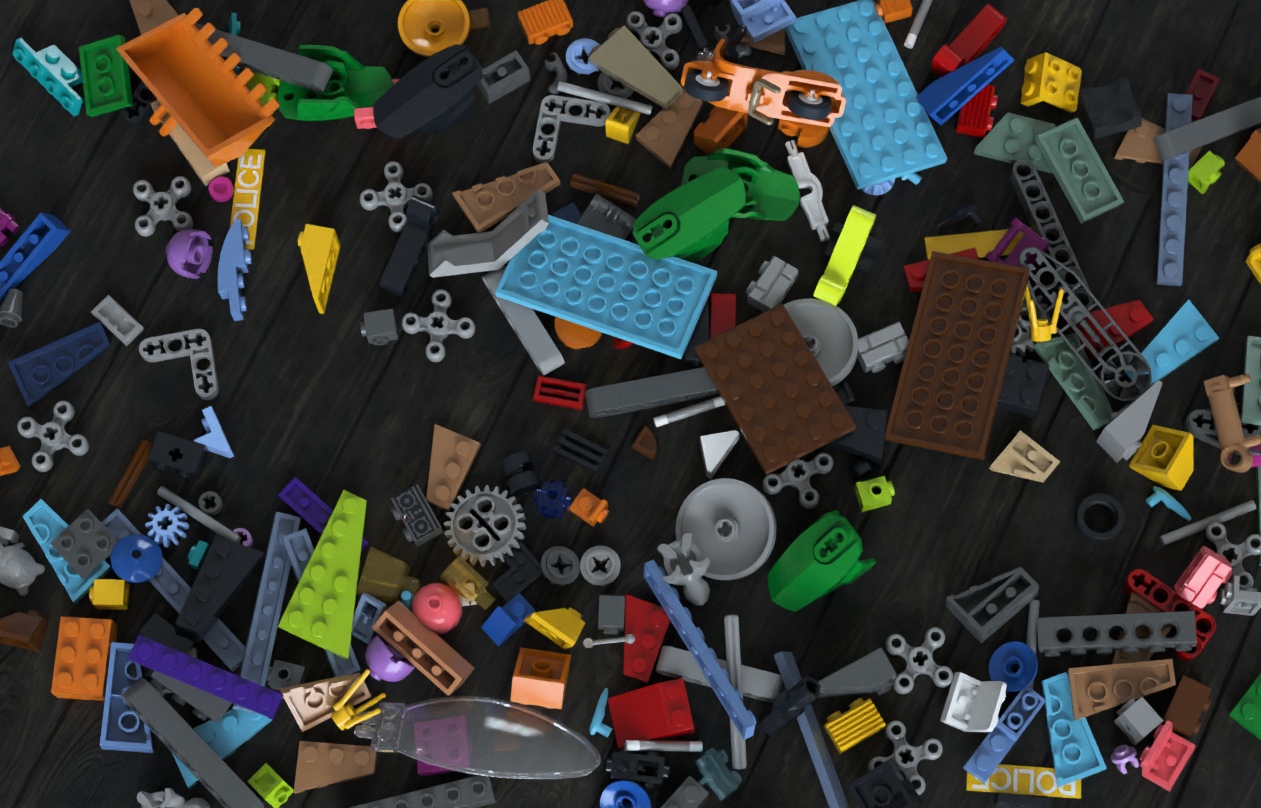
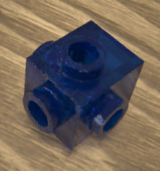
[534,480,572,519]

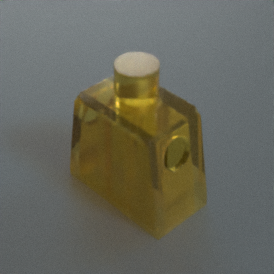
[356,547,420,602]
[440,555,496,611]

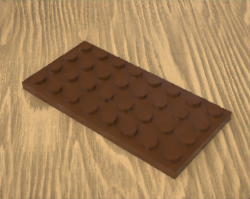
[884,251,1030,460]

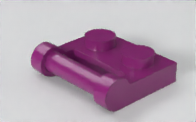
[985,217,1051,267]

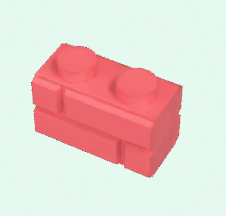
[1174,546,1232,609]

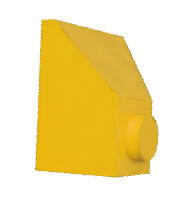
[1129,425,1194,491]
[523,608,585,649]

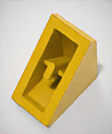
[605,106,641,144]

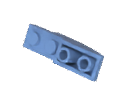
[218,219,252,321]
[963,686,1046,784]

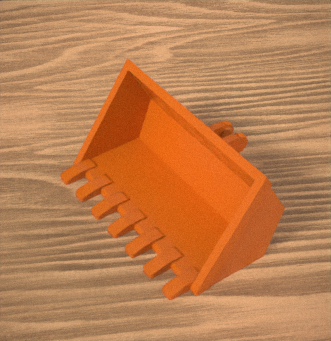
[116,8,280,167]

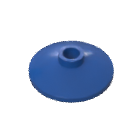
[111,534,162,583]
[989,641,1038,692]
[600,780,651,808]

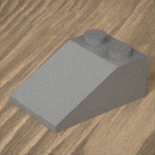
[1096,380,1163,463]

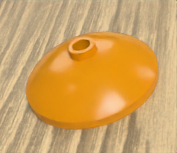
[398,0,470,57]

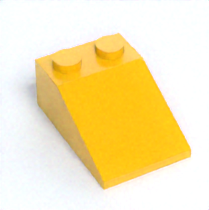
[298,224,341,314]

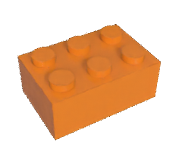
[51,616,118,701]

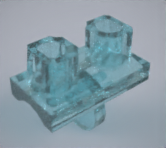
[695,748,743,801]

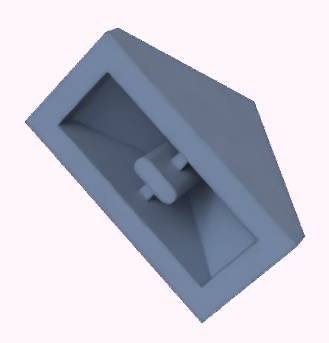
[351,592,388,645]

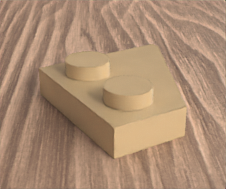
[989,430,1060,483]

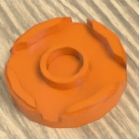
[555,317,602,349]

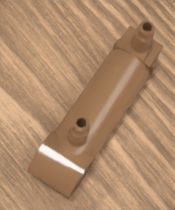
[1204,374,1261,473]

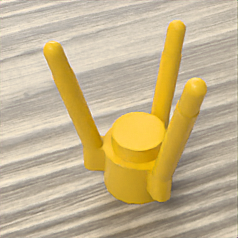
[1025,284,1064,342]
[331,669,386,730]

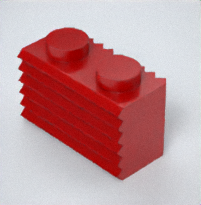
[956,84,998,138]

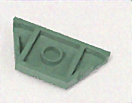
[974,113,1056,174]

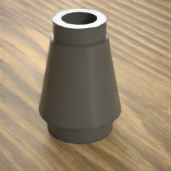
[0,289,23,327]

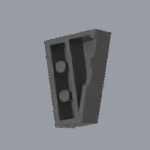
[946,567,1039,644]
[147,669,232,723]

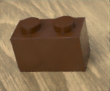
[1158,675,1213,739]

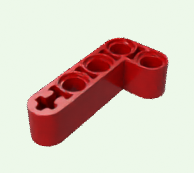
[931,4,1008,78]
[1124,569,1216,661]

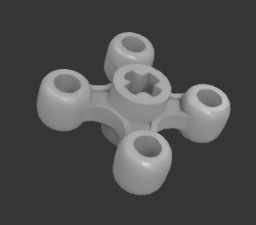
[626,11,683,70]
[359,161,433,233]
[133,176,193,237]
[401,289,476,362]
[17,401,89,472]
[762,452,833,509]
[1206,522,1261,590]
[885,627,953,694]
[868,720,943,795]

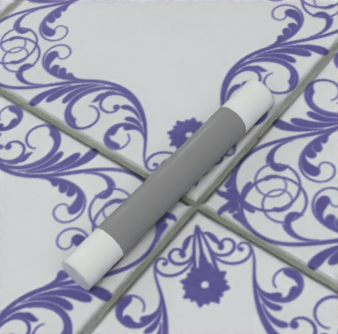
[904,0,933,49]
[653,396,725,427]
[625,740,703,752]

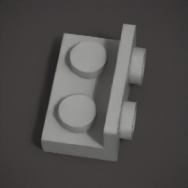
[1219,575,1261,616]

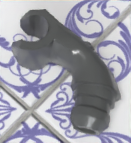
[714,24,751,59]
[544,52,567,95]

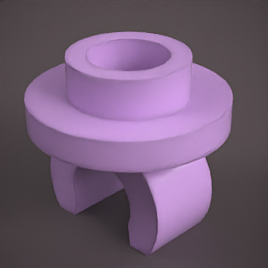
[1111,745,1139,774]

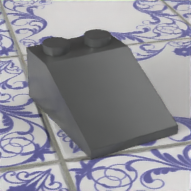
[818,648,897,698]

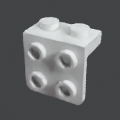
[940,672,1007,732]

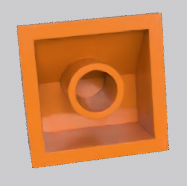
[693,106,748,155]
[510,647,571,709]

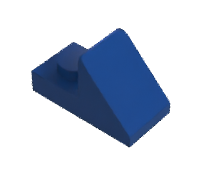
[481,593,536,647]

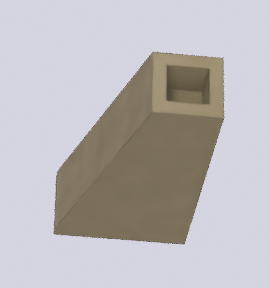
[588,25,684,109]

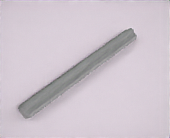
[724,614,747,769]

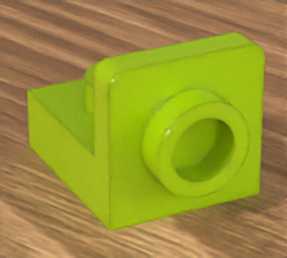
[247,763,294,808]

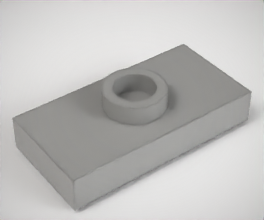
[91,295,144,346]

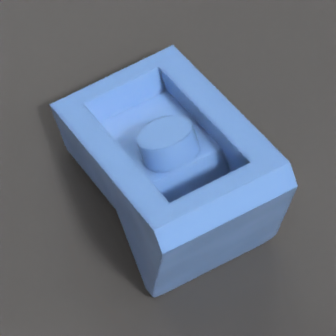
[194,406,234,458]

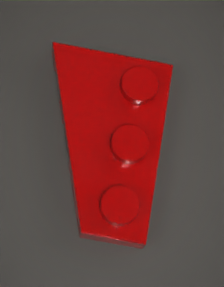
[623,594,671,684]

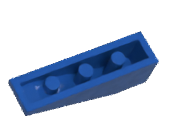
[916,47,1015,125]
[0,213,71,301]

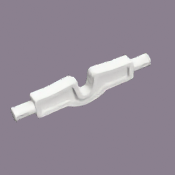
[785,140,831,242]

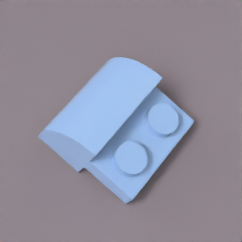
[730,0,796,43]

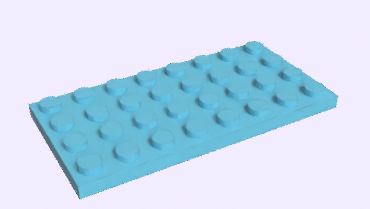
[784,0,948,190]
[495,215,717,359]

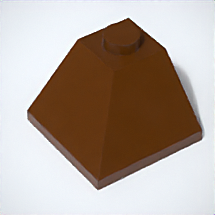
[0,610,49,652]

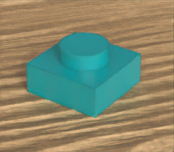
[188,540,210,571]

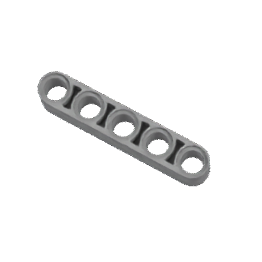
[482,265,565,376]
[656,646,783,703]

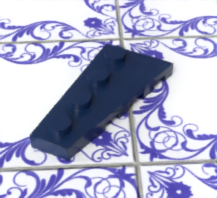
[8,322,111,408]

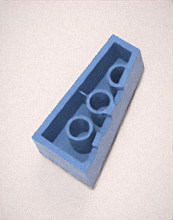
[100,642,154,753]

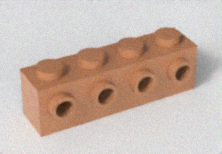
[372,601,475,696]

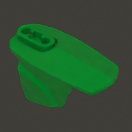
[278,45,394,121]
[681,148,800,221]
[633,167,746,263]
[767,510,876,612]

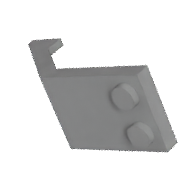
[427,189,549,278]

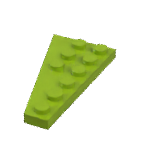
[278,490,367,660]

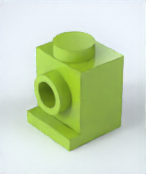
[1188,151,1225,195]
[854,476,895,512]

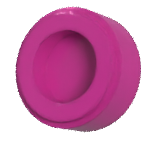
[209,176,234,202]

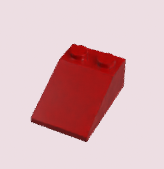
[608,678,694,749]

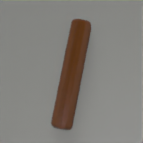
[570,173,640,207]
[108,439,153,509]

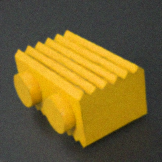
[824,698,886,754]

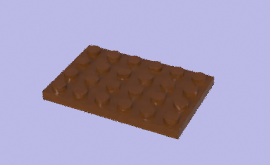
[694,303,856,475]

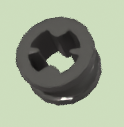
[199,491,223,516]

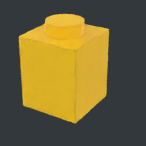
[89,579,130,610]

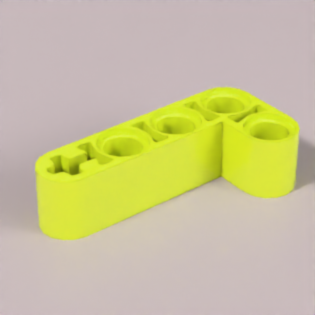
[813,205,876,306]

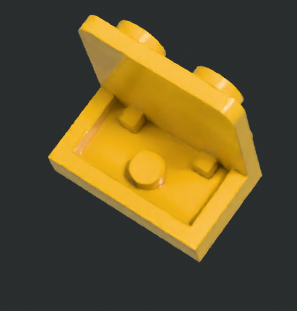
[1021,52,1082,113]

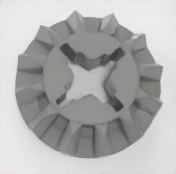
[580,546,621,586]

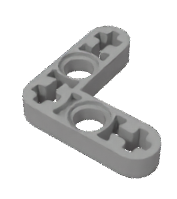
[533,95,610,164]
[139,329,219,400]

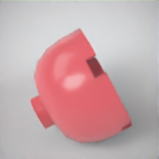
[411,583,462,635]

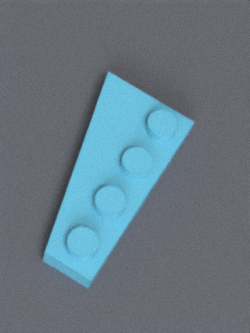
[1124,299,1219,393]
[23,499,112,604]
[1041,672,1107,788]
[172,709,272,789]

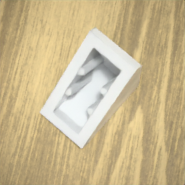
[700,430,740,479]

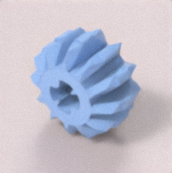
[145,504,189,548]

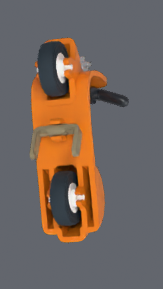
[681,24,846,127]

